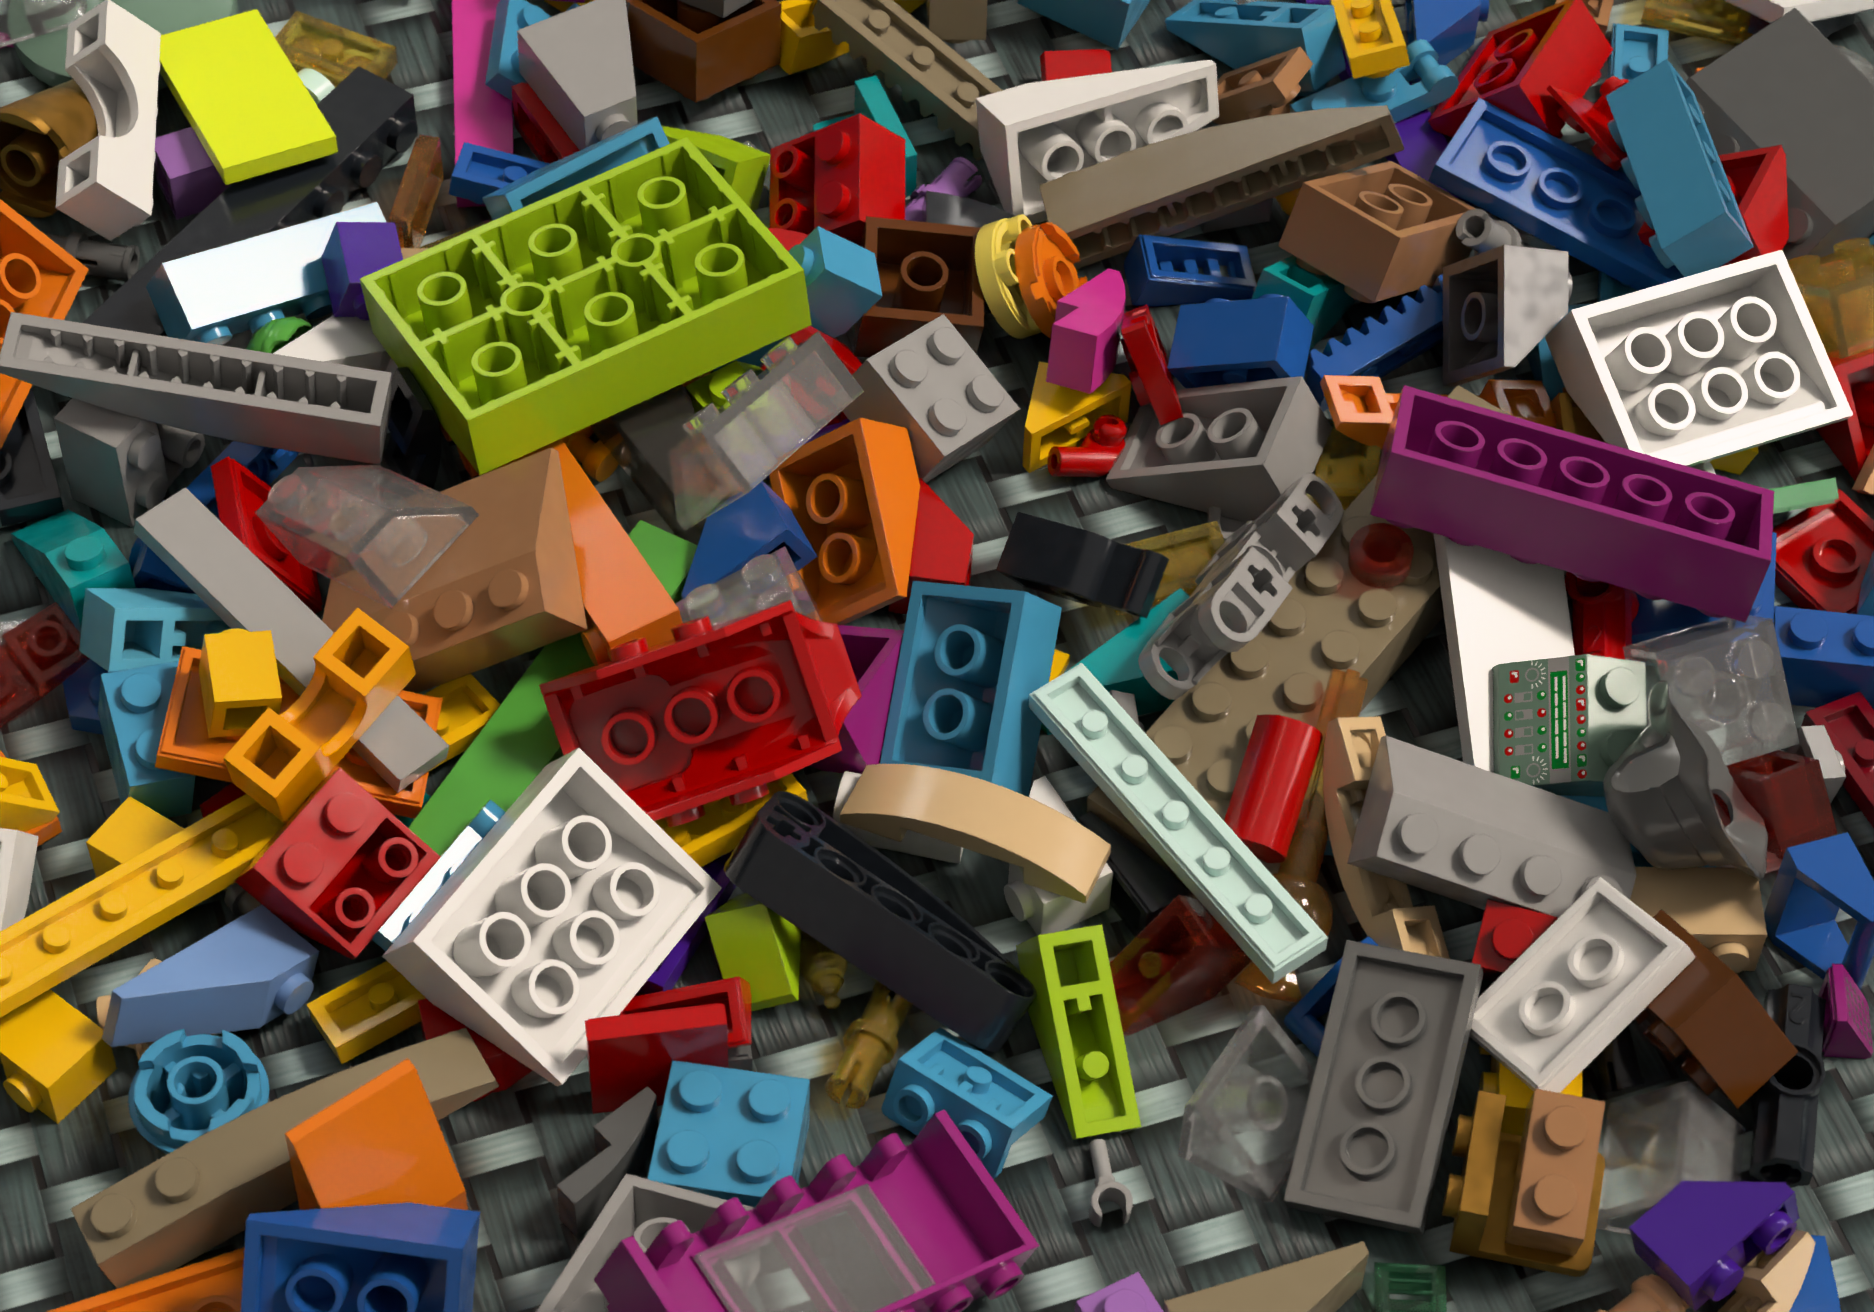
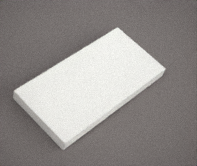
[1434,533,1575,773]

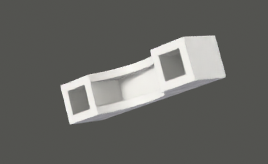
[56,0,161,241]

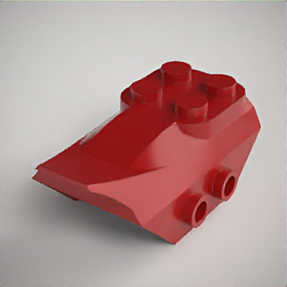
[539,600,862,827]

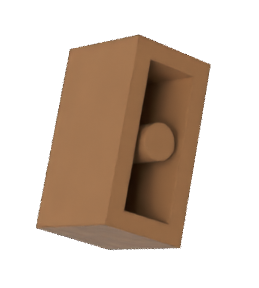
[1505,1088,1605,1256]

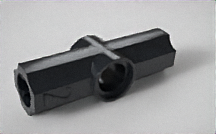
[1749,983,1826,1188]

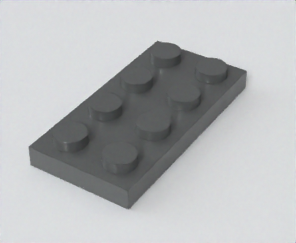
[1283,940,1484,1236]

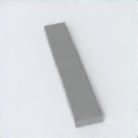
[134,487,449,793]

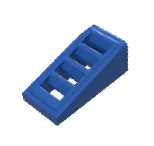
[1124,234,1256,306]

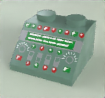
[1492,654,1647,797]

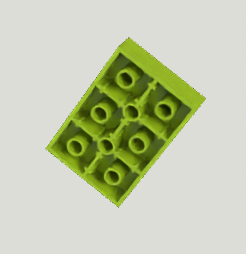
[360,137,812,476]

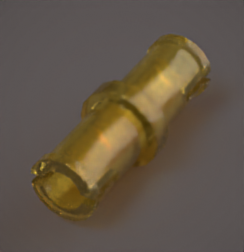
[825,981,913,1108]

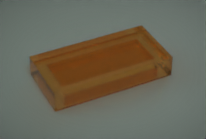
[389,135,444,248]

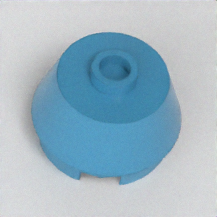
[128,1029,269,1155]

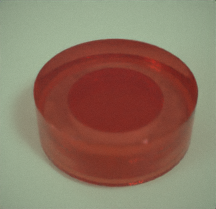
[1348,523,1414,588]

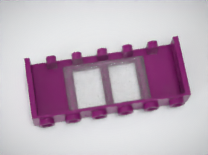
[593,1110,1039,1312]

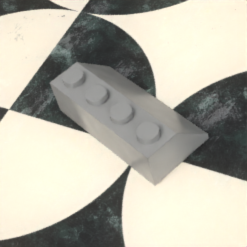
[1347,736,1636,918]

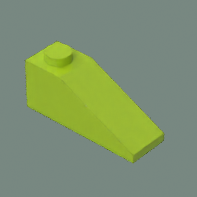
[1016,924,1141,1140]

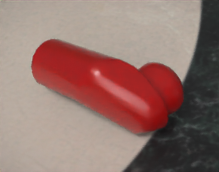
[1047,414,1127,477]

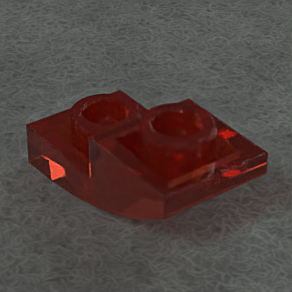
[0,602,90,727]

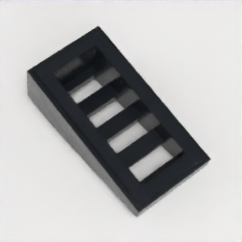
[1078,811,1194,949]

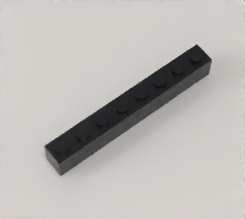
[69,66,418,399]

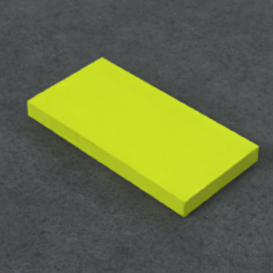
[159,9,338,185]

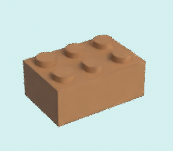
[1278,161,1476,303]

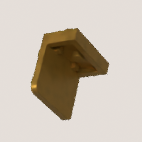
[1442,1090,1605,1277]

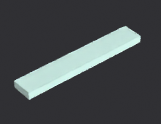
[1029,663,1328,984]

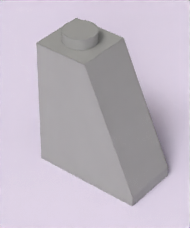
[517,0,637,150]

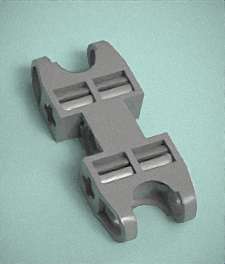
[1138,473,1343,700]

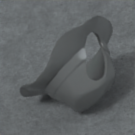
[1603,680,1768,880]

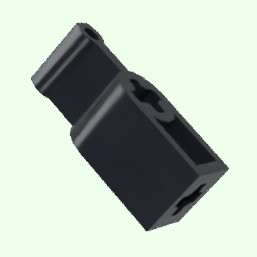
[996,512,1169,619]

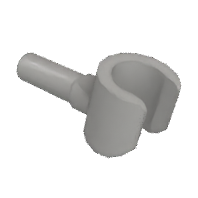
[1088,1139,1133,1227]

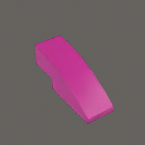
[1046,268,1126,394]

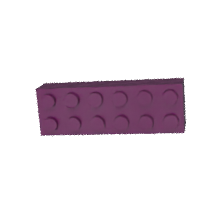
[1370,385,1774,623]

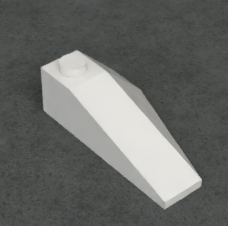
[976,60,1219,225]

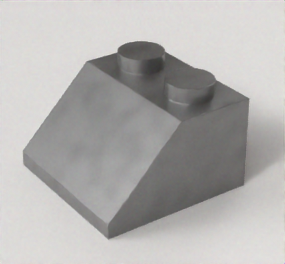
[1443,245,1573,387]

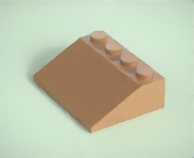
[322,448,588,693]

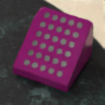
[1818,963,1873,1059]

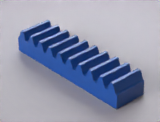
[1304,254,1477,412]

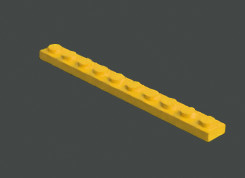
[0,674,501,1017]

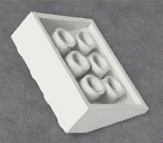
[1545,250,1853,467]
[383,748,722,1086]

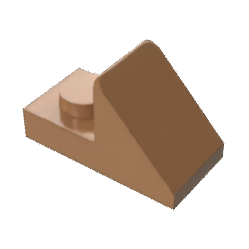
[1212,46,1313,125]

